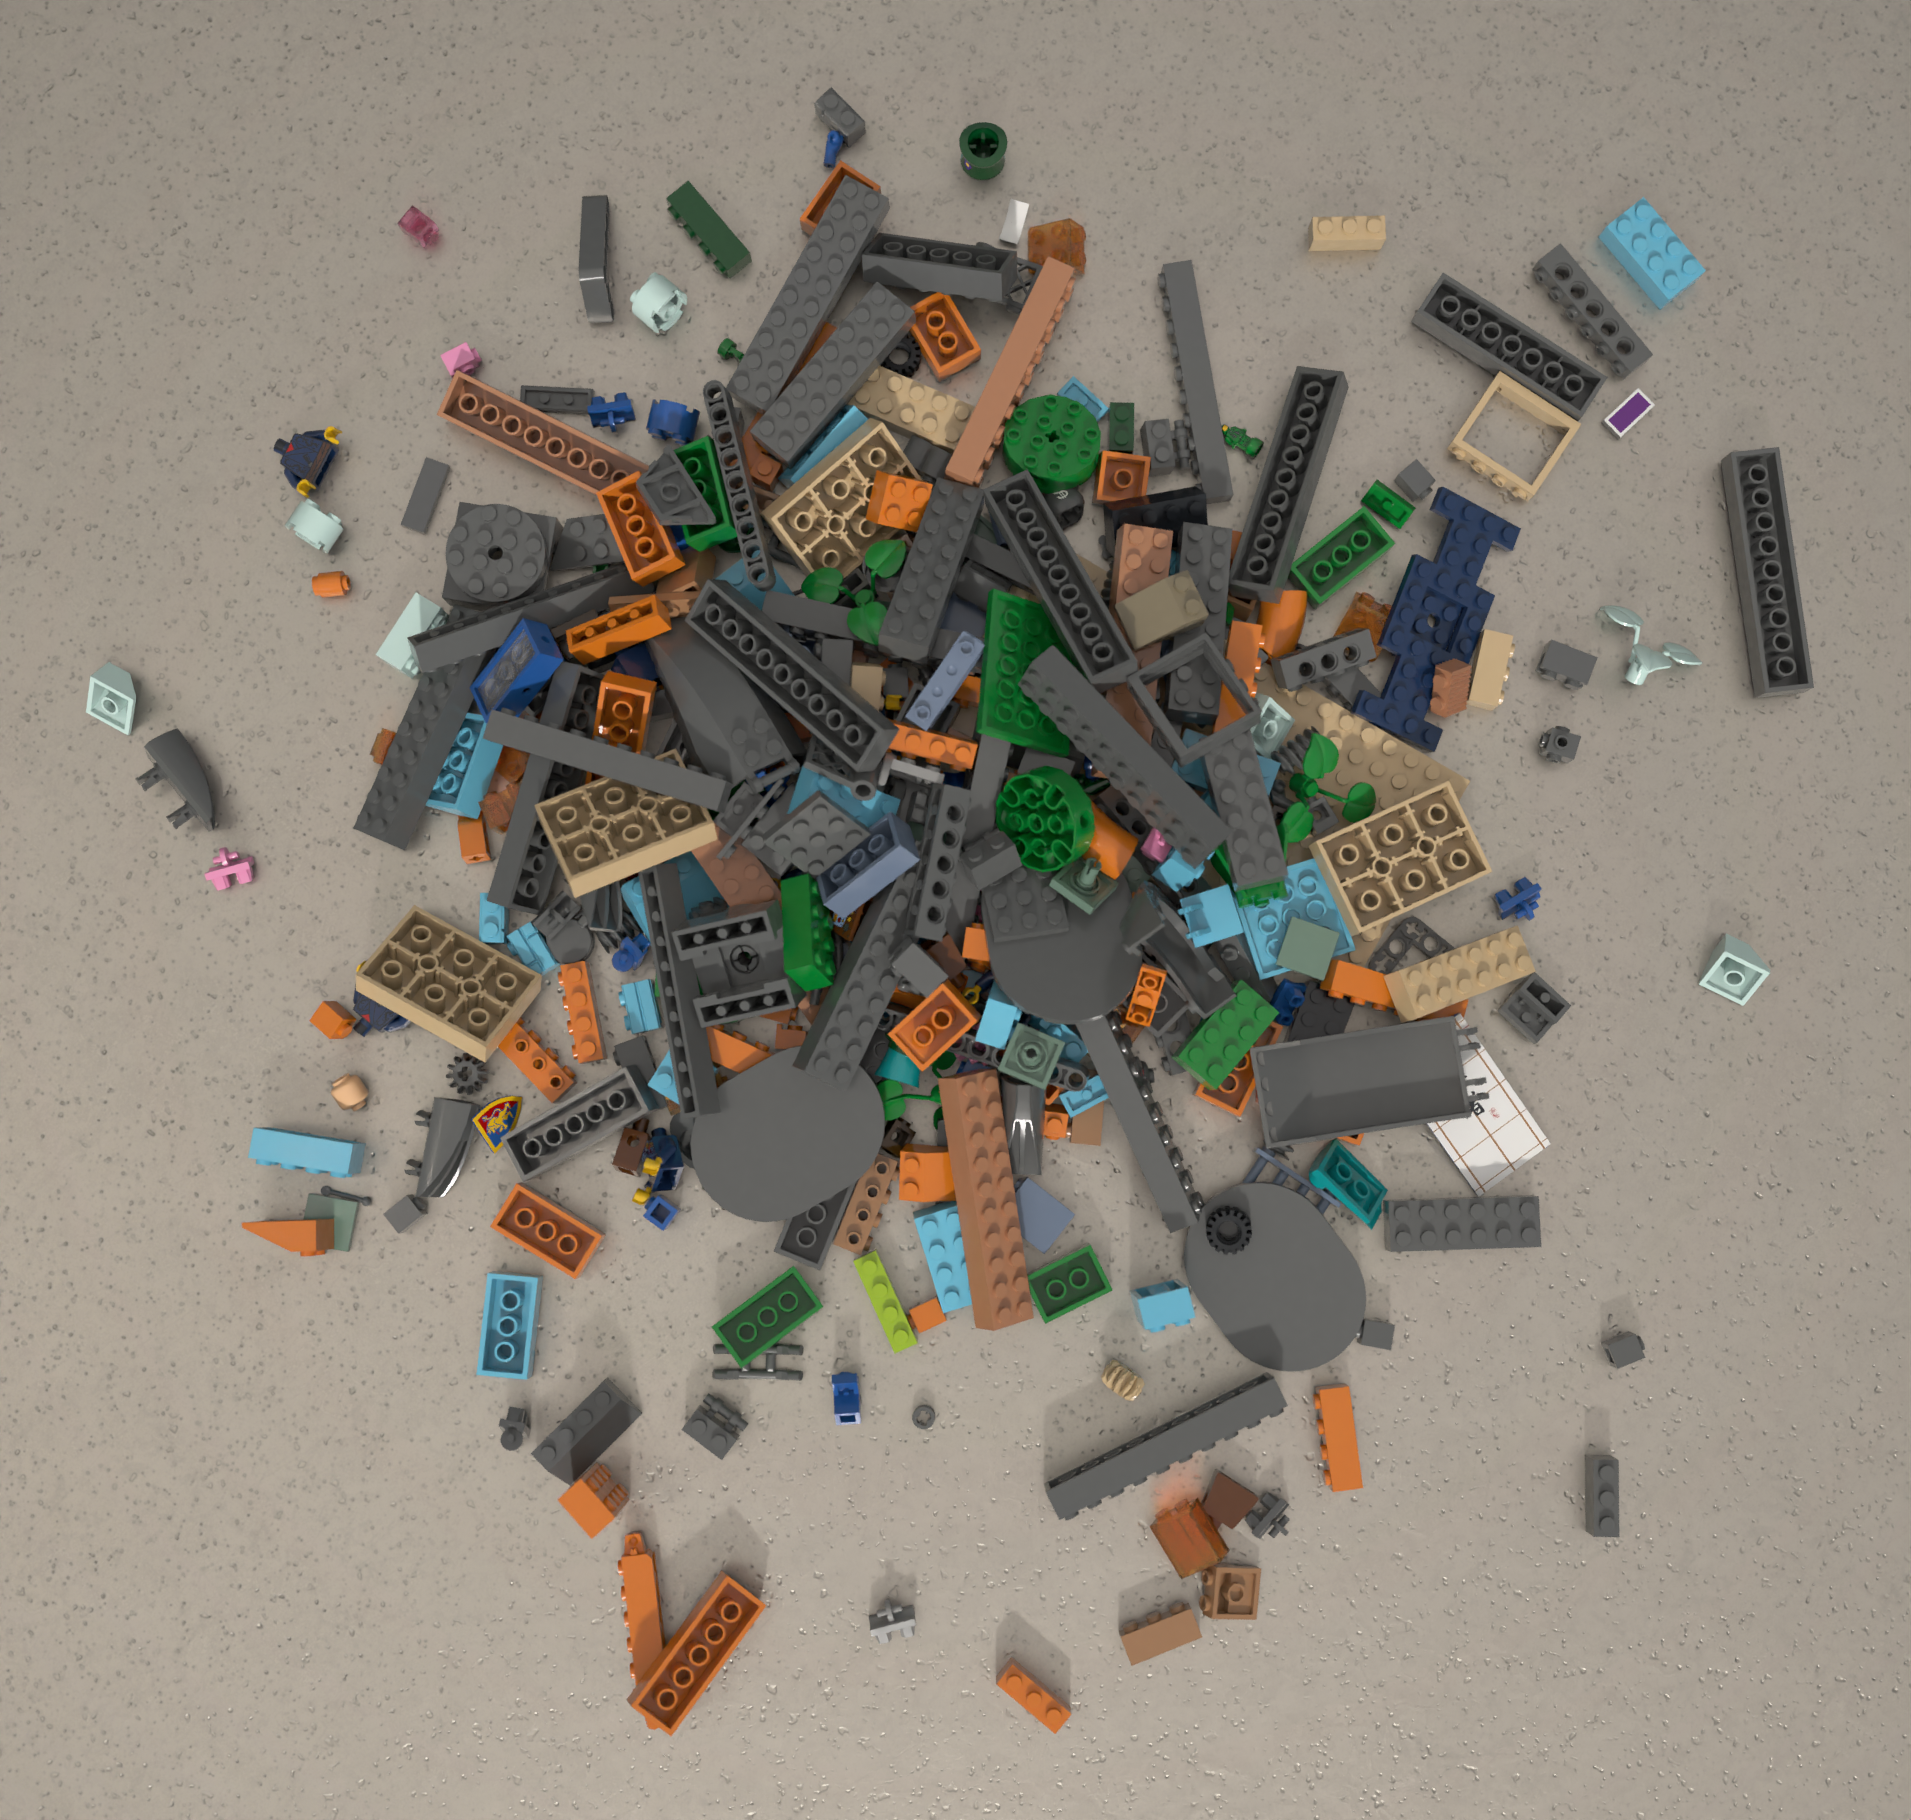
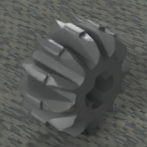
[446,1053,490,1095]

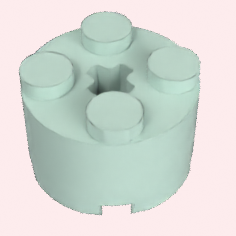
[630,272,687,333]
[284,498,343,554]

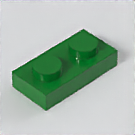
[1361,479,1416,529]

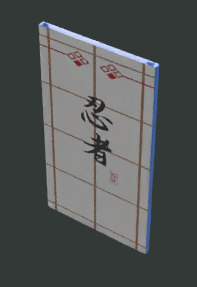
[1427,1013,1551,1197]

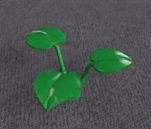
[801,540,906,646]
[1279,733,1376,843]
[877,1051,956,1131]

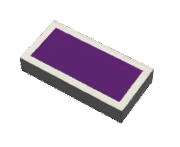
[1601,388,1655,440]

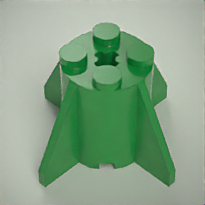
[1210,823,1289,908]

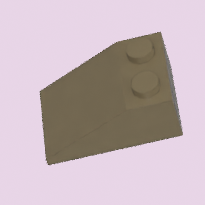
[1113,570,1209,652]

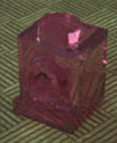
[397,205,439,248]

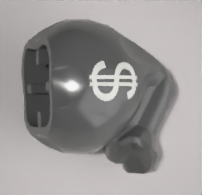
[1041,485,1085,530]

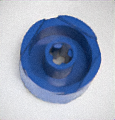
[646,399,700,446]

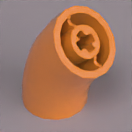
[1256,590,1307,666]
[1081,800,1139,880]

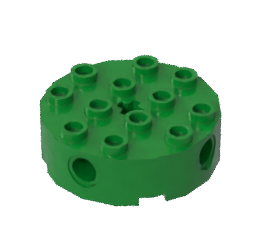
[1002,394,1101,494]
[996,765,1095,872]

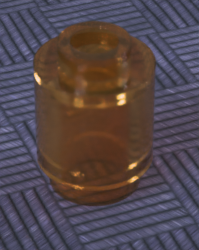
[369,728,396,765]

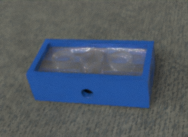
[470,618,564,723]

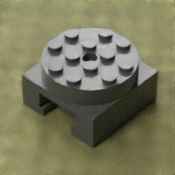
[442,502,563,611]
[671,899,807,1028]

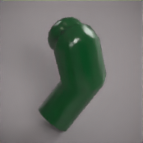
[1073,773,1111,795]

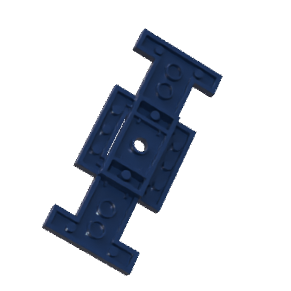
[1350,487,1521,752]

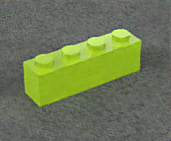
[853,1249,918,1354]

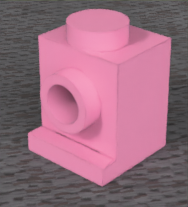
[440,342,482,378]

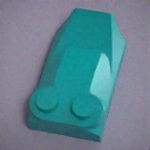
[1308,1138,1388,1230]

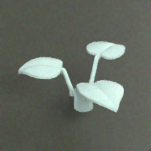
[1599,605,1703,685]

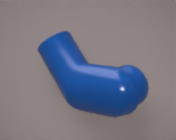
[824,130,844,168]

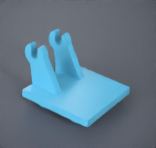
[1178,884,1244,948]

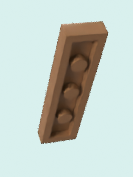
[608,591,701,618]

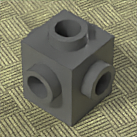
[1539,726,1581,763]

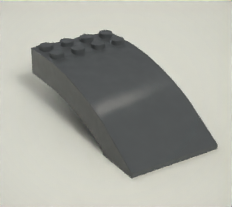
[1250,1016,1490,1149]

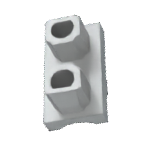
[869,1599,916,1644]

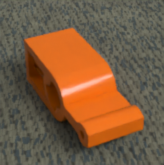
[457,805,491,864]

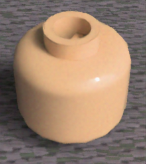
[331,1073,369,1111]

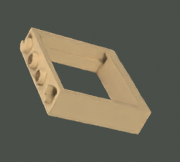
[1447,371,1581,502]

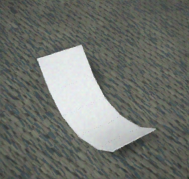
[999,199,1029,244]

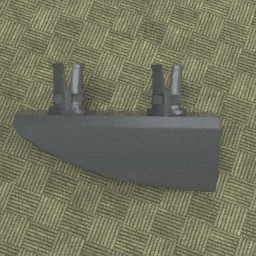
[135,728,215,832]
[563,873,622,932]
[1001,1075,1046,1175]
[405,1097,481,1198]

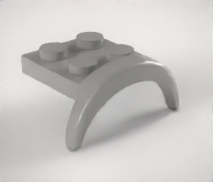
[877,752,945,792]

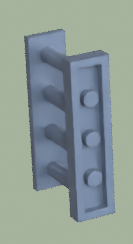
[905,631,985,731]
[1242,1146,1341,1214]

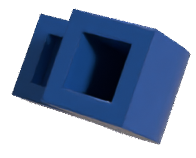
[832,1372,861,1425]

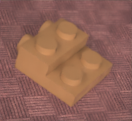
[1199,1563,1261,1620]

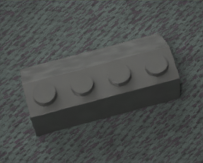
[531,1378,642,1485]

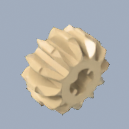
[1101,1360,1145,1401]

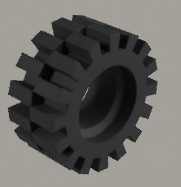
[879,333,921,377]
[1206,1206,1252,1255]

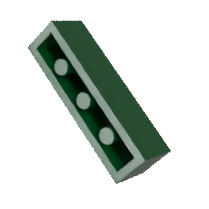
[666,180,752,279]

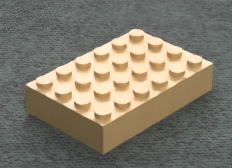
[760,418,932,578]
[534,749,718,898]
[1309,781,1493,937]
[356,905,542,1062]

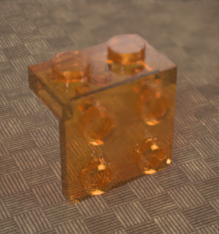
[1028,218,1086,276]
[1333,591,1392,662]

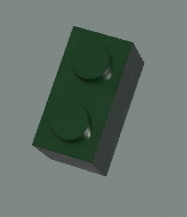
[1107,402,1134,455]

